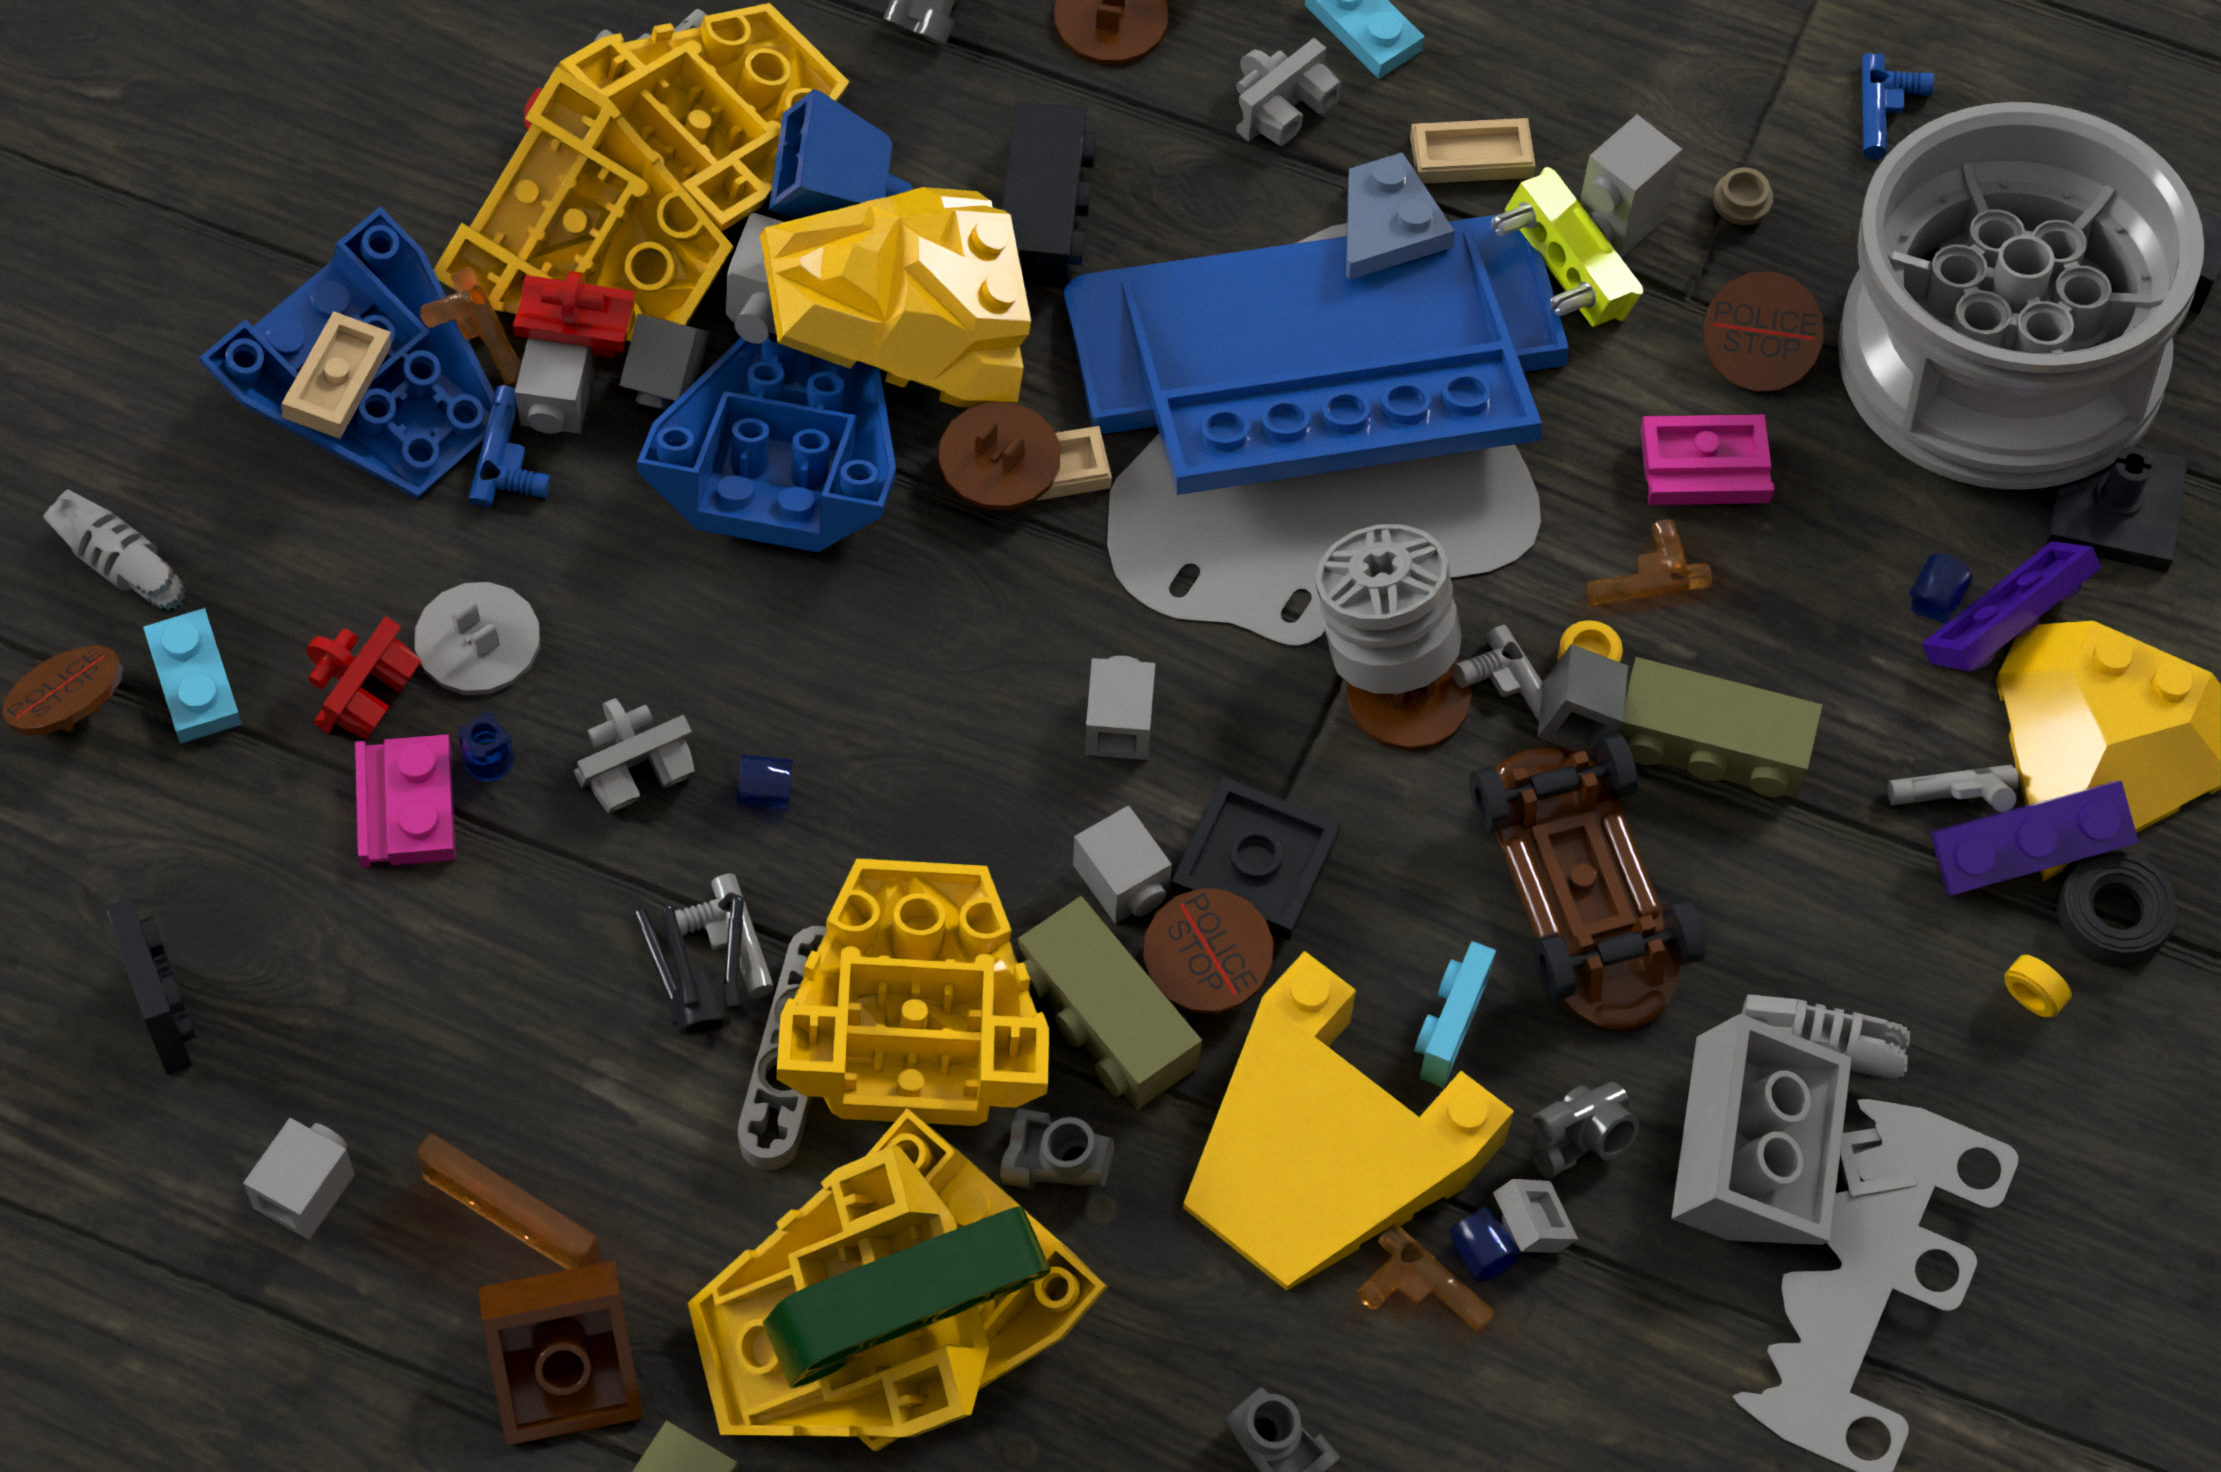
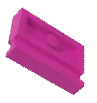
[1640,414,1774,505]
[355,734,456,868]

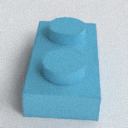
[1305,0,1425,79]
[143,608,242,744]
[1414,941,1496,1088]

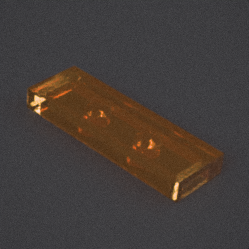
[417,1133,602,1270]

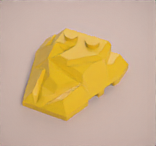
[558,3,849,232]
[433,66,734,342]
[760,187,1031,408]
[776,858,1049,1126]

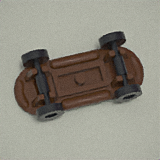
[1469,733,1706,1031]

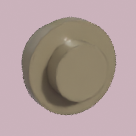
[1713,167,1773,225]

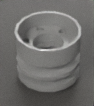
[1315,524,1462,694]

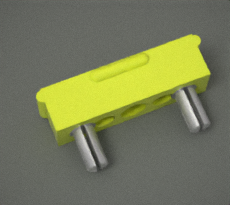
[1491,167,1643,327]

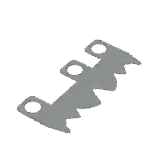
[1732,1099,2018,1472]

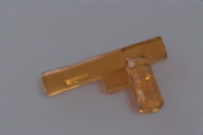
[420,266,521,386]
[1585,519,1712,606]
[1356,1223,1496,1333]

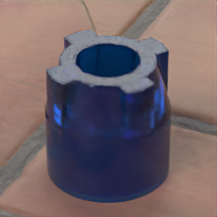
[1909,554,1973,623]
[458,712,514,781]
[737,754,793,809]
[1449,1207,1521,1283]

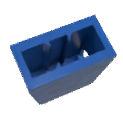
[769,89,912,219]

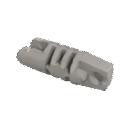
[43,489,186,610]
[1741,994,1910,1079]

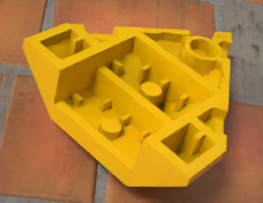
[1996,621,2221,881]

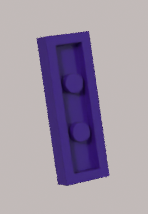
[1921,541,2102,671]
[1930,780,2139,895]

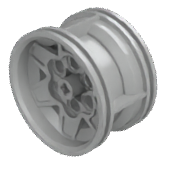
[1838,102,2204,490]

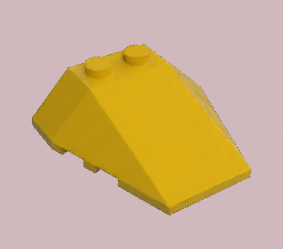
[688,1145,989,1437]

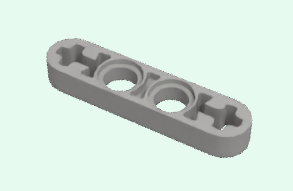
[738,926,827,1171]

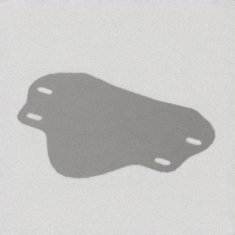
[1107,223,1541,646]

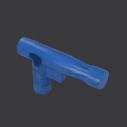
[1862,52,1934,160]
[468,385,551,508]

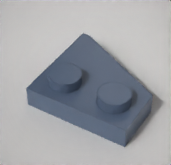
[1345,152,1455,280]

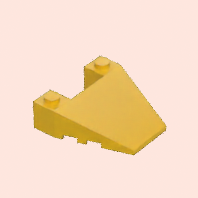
[1183,951,1514,1291]

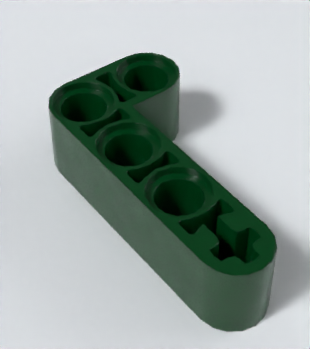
[763,1206,1051,1388]

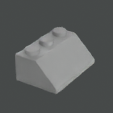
[1671,1013,1852,1245]

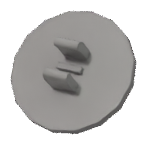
[415,582,540,695]

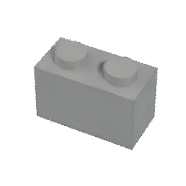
[1580,114,1683,258]

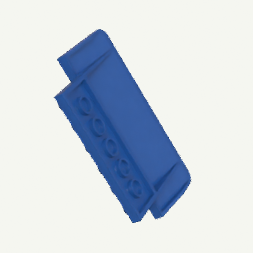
[1064,214,1569,495]

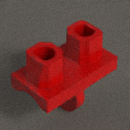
[513,271,635,358]
[306,616,422,740]

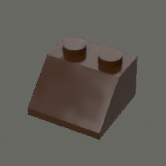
[479,1260,643,1446]

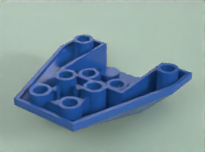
[199,206,495,499]
[637,333,896,552]

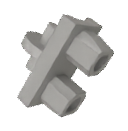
[1236,38,1341,147]
[574,698,695,813]

